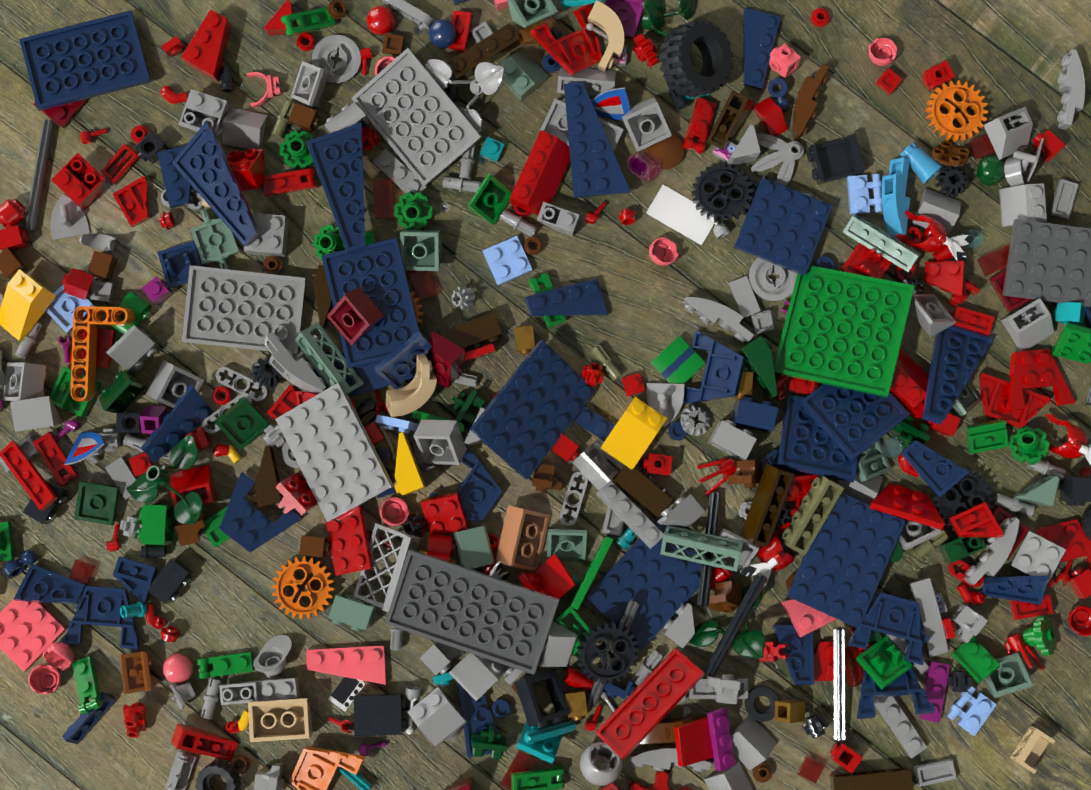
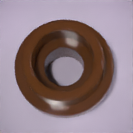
[327,0,346,19]
[524,236,543,255]
[263,256,283,275]
[230,754,250,774]
[753,762,772,783]

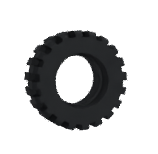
[659,20,733,97]

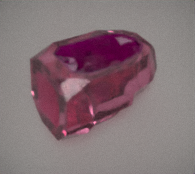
[627,153,661,182]

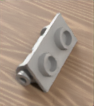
[165,751,196,790]

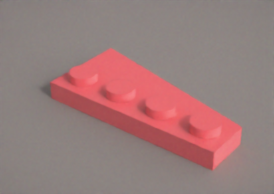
[782,599,837,638]
[306,645,387,685]

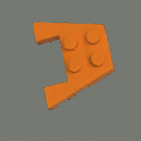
[289,746,365,790]

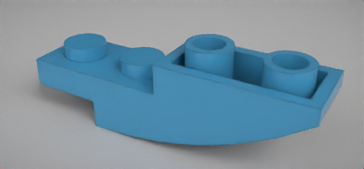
[882,157,910,237]

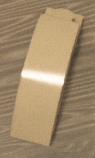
[588,0,624,72]
[386,354,437,417]

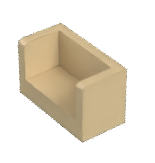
[1010,726,1056,774]

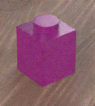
[142,276,173,306]
[140,406,167,434]

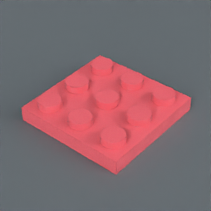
[0,599,67,671]

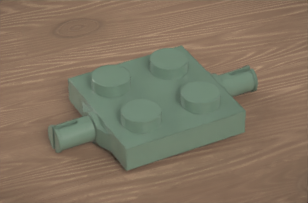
[190,209,240,270]

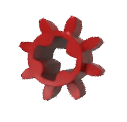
[362,127,379,150]
[580,362,605,386]

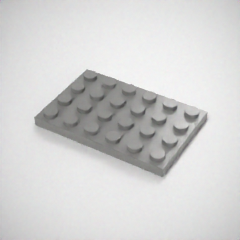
[351,48,482,186]
[182,265,306,354]
[275,382,394,522]

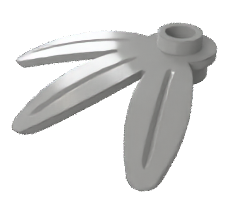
[751,133,804,187]

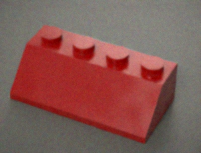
[510,130,570,216]
[890,348,929,413]

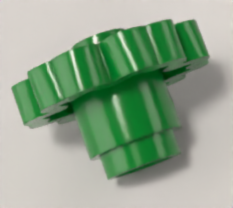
[280,131,314,169]
[394,192,433,230]
[313,224,346,260]
[1009,426,1050,465]
[1023,615,1057,656]

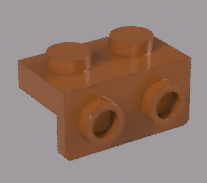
[119,651,154,694]

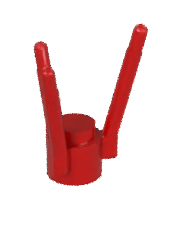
[697,458,737,496]
[1004,633,1044,670]

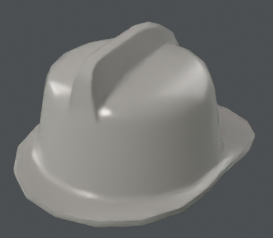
[253,635,292,678]

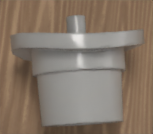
[170,682,196,710]

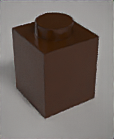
[288,103,320,132]
[0,248,27,279]
[88,251,118,282]
[299,535,330,557]

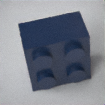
[731,397,778,433]

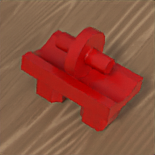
[123,702,147,738]

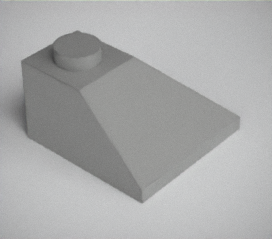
[622,97,672,152]

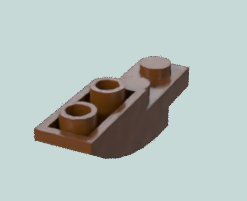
[792,63,829,140]
[640,714,708,744]

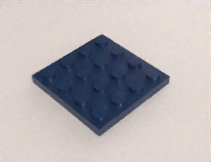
[734,178,833,276]
[800,384,910,461]
[777,394,858,482]

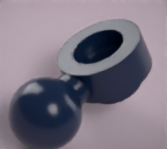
[768,78,790,113]
[3,549,37,579]

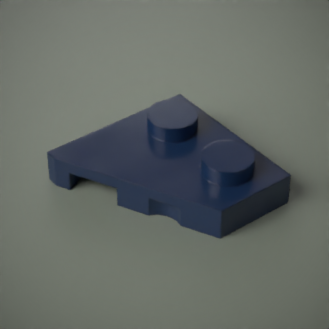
[113,556,157,603]

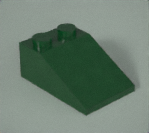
[737,336,777,400]
[99,370,147,414]

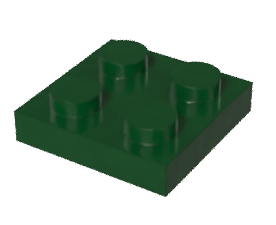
[215,396,270,450]
[74,481,120,526]

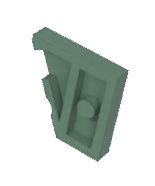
[856,440,892,482]

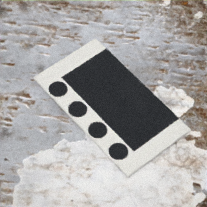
[328,677,365,711]

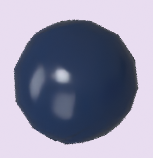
[429,19,457,48]

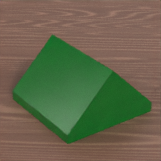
[468,173,512,225]

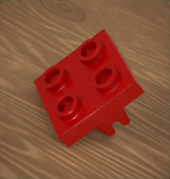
[840,243,892,279]
[275,473,318,515]

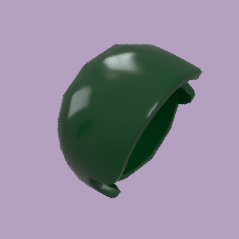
[976,155,1005,186]

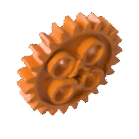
[925,80,989,142]
[271,556,335,620]

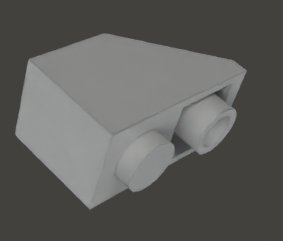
[537,202,579,237]
[657,494,705,528]
[663,603,695,649]

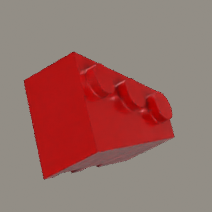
[181,9,231,82]

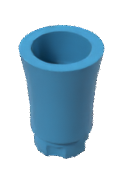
[900,142,943,185]

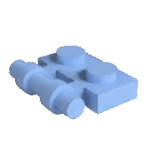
[847,174,883,215]
[947,687,997,736]

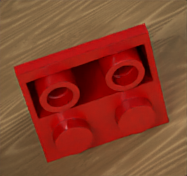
[227,148,265,191]
[51,153,106,210]
[171,465,218,509]

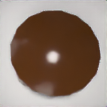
[647,134,684,170]
[931,141,970,167]

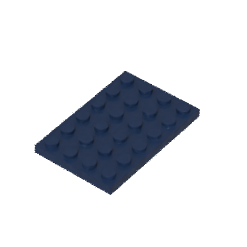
[19,11,151,111]
[322,238,419,368]
[470,340,596,480]
[786,493,906,628]
[585,515,715,650]

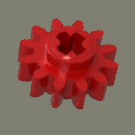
[633,34,658,67]

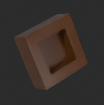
[382,33,405,56]

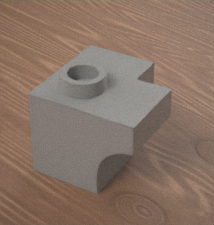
[950,604,988,643]
[707,674,740,704]
[254,763,285,790]

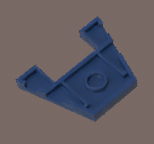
[683,331,746,405]
[428,444,502,523]
[219,472,301,553]
[62,586,140,649]
[847,593,924,665]
[857,668,935,719]

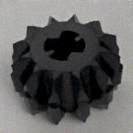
[935,166,969,197]
[250,356,283,390]

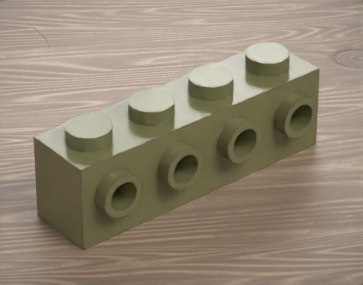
[781,475,844,555]

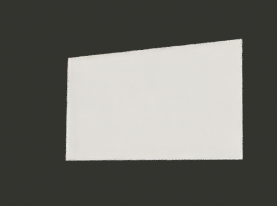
[646,185,714,245]

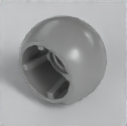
[580,742,623,786]

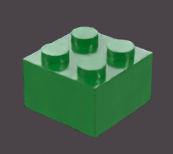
[138,505,175,545]

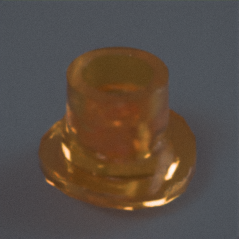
[518,23,541,47]

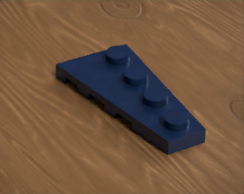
[743,8,781,90]
[141,384,213,463]

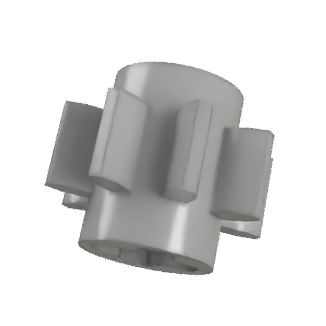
[452,285,475,310]
[263,424,286,448]
[99,428,121,452]
[119,516,142,538]

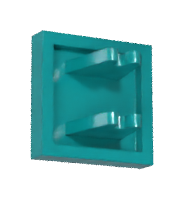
[516,720,563,763]

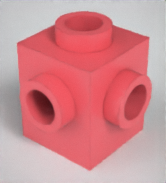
[769,43,801,79]

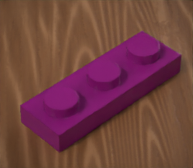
[919,661,950,723]
[707,708,735,771]

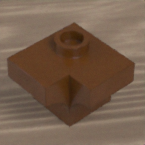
[728,460,762,488]
[532,464,562,492]
[174,510,206,546]
[707,581,742,613]

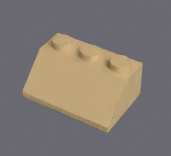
[248,698,313,742]

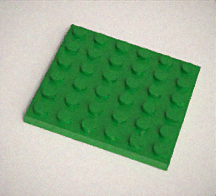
[774,265,915,398]

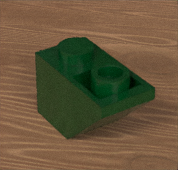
[938,536,987,563]

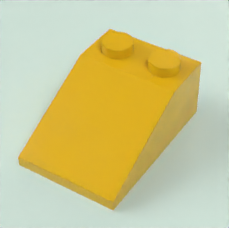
[0,269,56,342]
[600,397,667,470]
[393,432,427,496]

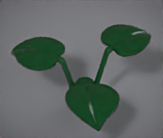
[642,0,696,36]
[126,435,203,525]
[689,586,765,658]

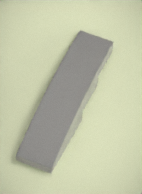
[909,578,948,657]

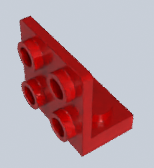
[518,554,576,600]

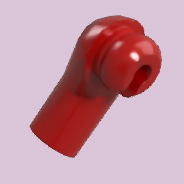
[160,86,188,104]
[774,375,790,400]
[898,454,919,477]
[956,583,985,605]
[146,604,166,629]

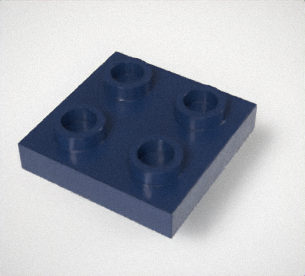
[157,241,203,289]

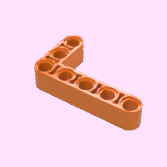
[71,306,135,401]

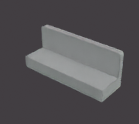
[557,66,616,97]

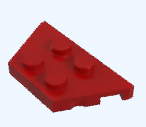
[979,372,1051,428]
[869,483,945,530]

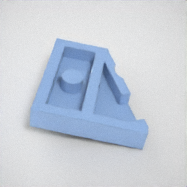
[376,415,419,434]

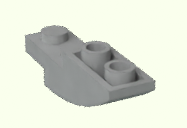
[1057,49,1085,130]
[682,297,754,343]
[263,332,326,394]
[963,518,1019,585]
[219,677,300,705]
[630,745,711,772]

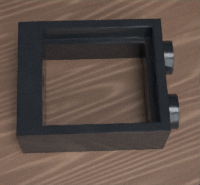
[514,669,570,729]

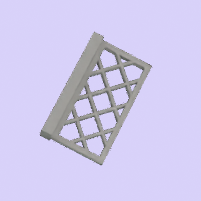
[353,523,420,612]

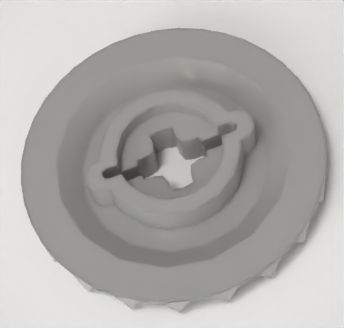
[312,35,361,84]
[749,258,797,301]

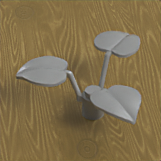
[426,59,505,133]

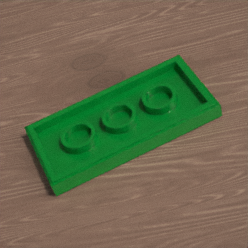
[570,536,613,610]

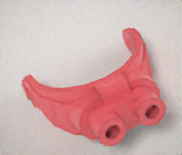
[247,72,281,108]

